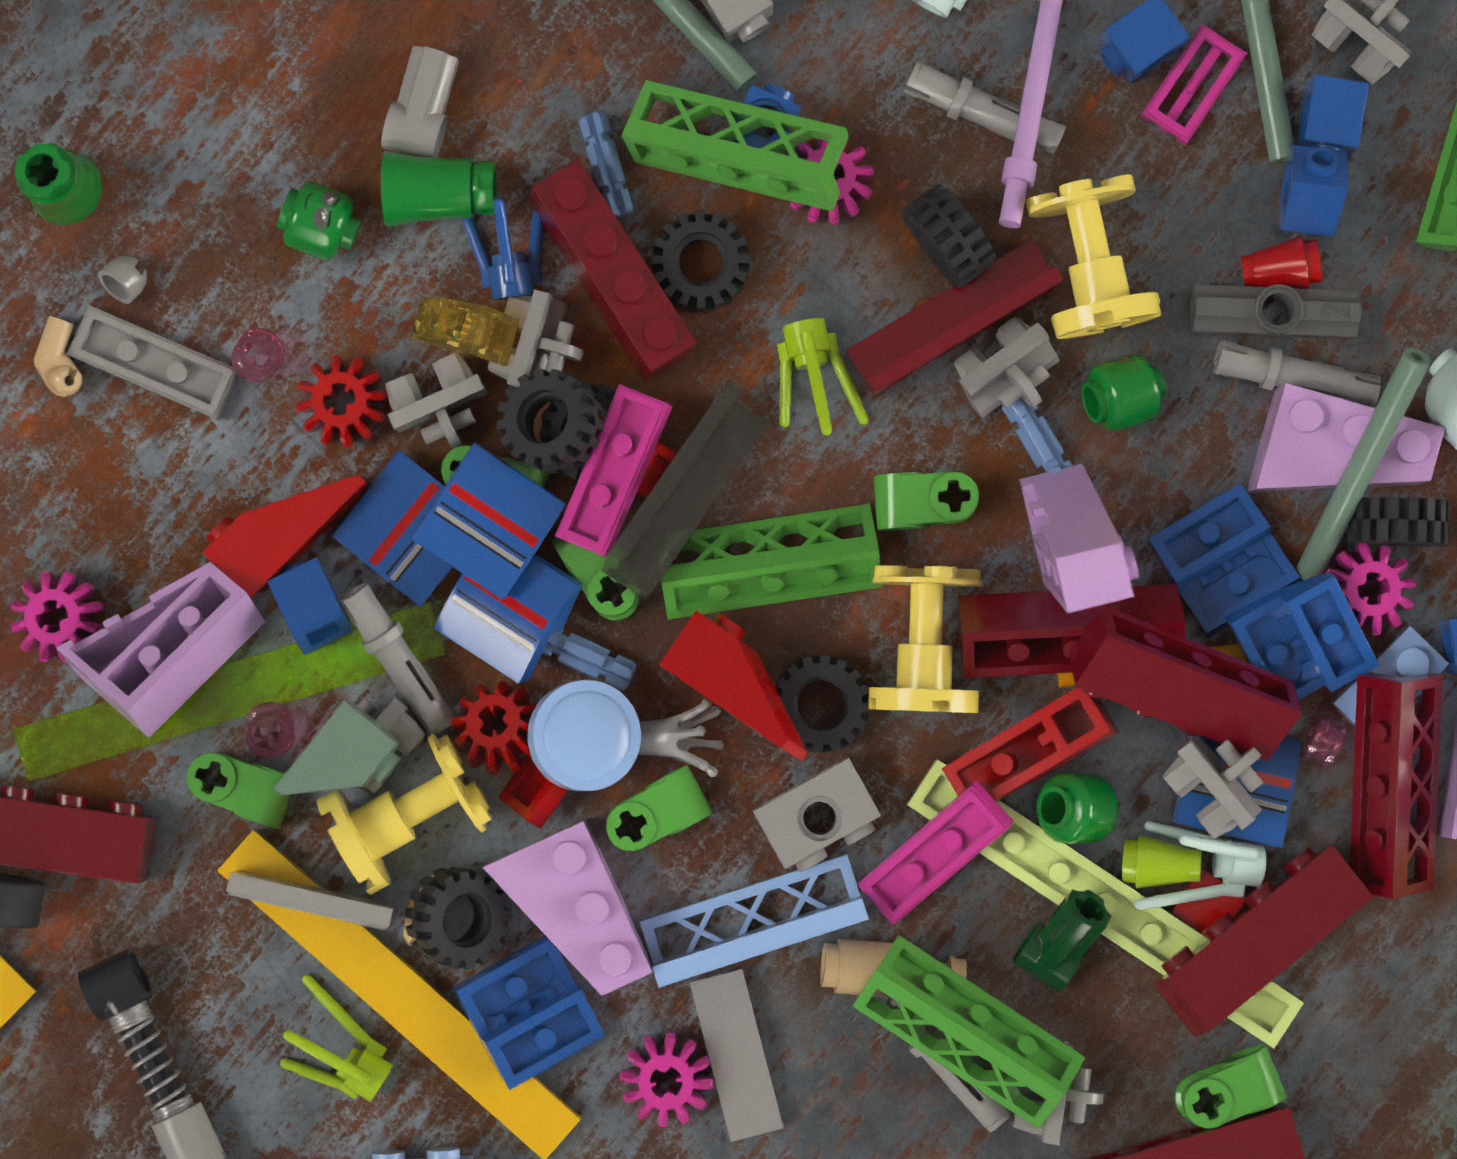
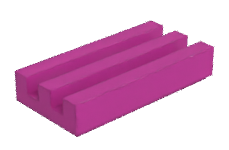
[1140,24,1247,146]

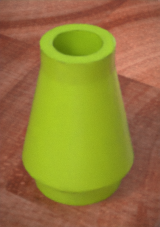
[1122,834,1202,889]

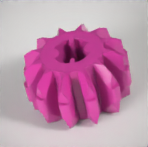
[790,139,874,226]
[1323,543,1416,636]
[10,571,104,663]
[620,1031,713,1127]

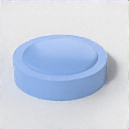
[527,680,641,791]

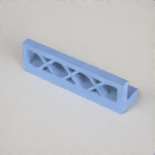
[640,854,869,988]

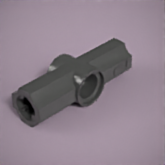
[1190,284,1361,339]

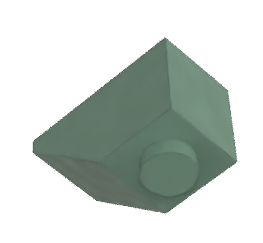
[274,701,402,795]

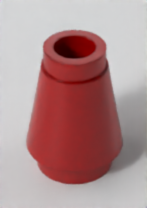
[1241,236,1323,289]

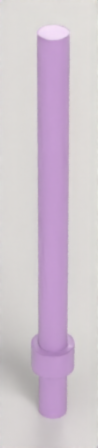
[999,0,1063,228]

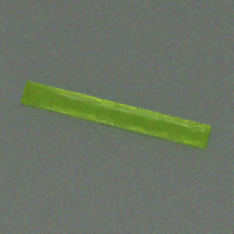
[13,602,447,781]

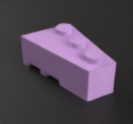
[1247,383,1445,493]
[1019,464,1138,613]
[56,562,265,738]
[483,819,653,996]

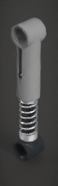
[77,948,227,1159]

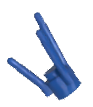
[461,198,544,300]

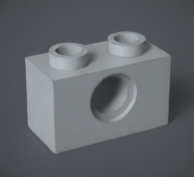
[753,757,881,872]

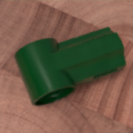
[1012,889,1112,993]

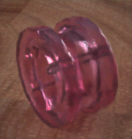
[231,328,285,383]
[245,702,295,758]
[1300,715,1348,770]

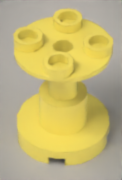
[1025,174,1162,339]
[868,565,983,713]
[317,734,492,895]

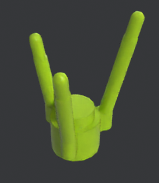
[777,318,869,436]
[280,975,393,1102]

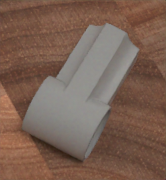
[381,46,459,157]

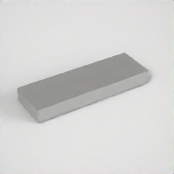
[67,305,240,420]
[226,870,398,930]
[689,967,784,1142]

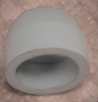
[98,255,147,304]

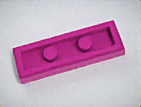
[555,384,672,559]
[857,780,1014,925]

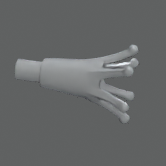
[638,699,724,777]

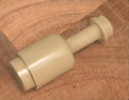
[820,938,967,997]

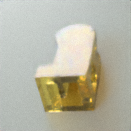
[410,296,520,367]

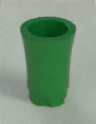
[15,143,102,225]
[381,151,498,228]

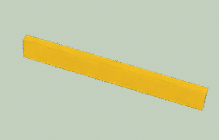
[217,829,582,1159]

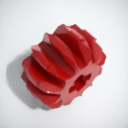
[295,355,389,448]
[451,680,537,775]

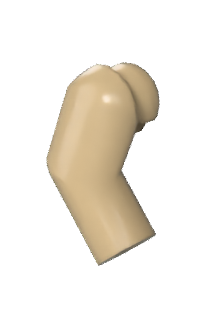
[34,316,82,397]

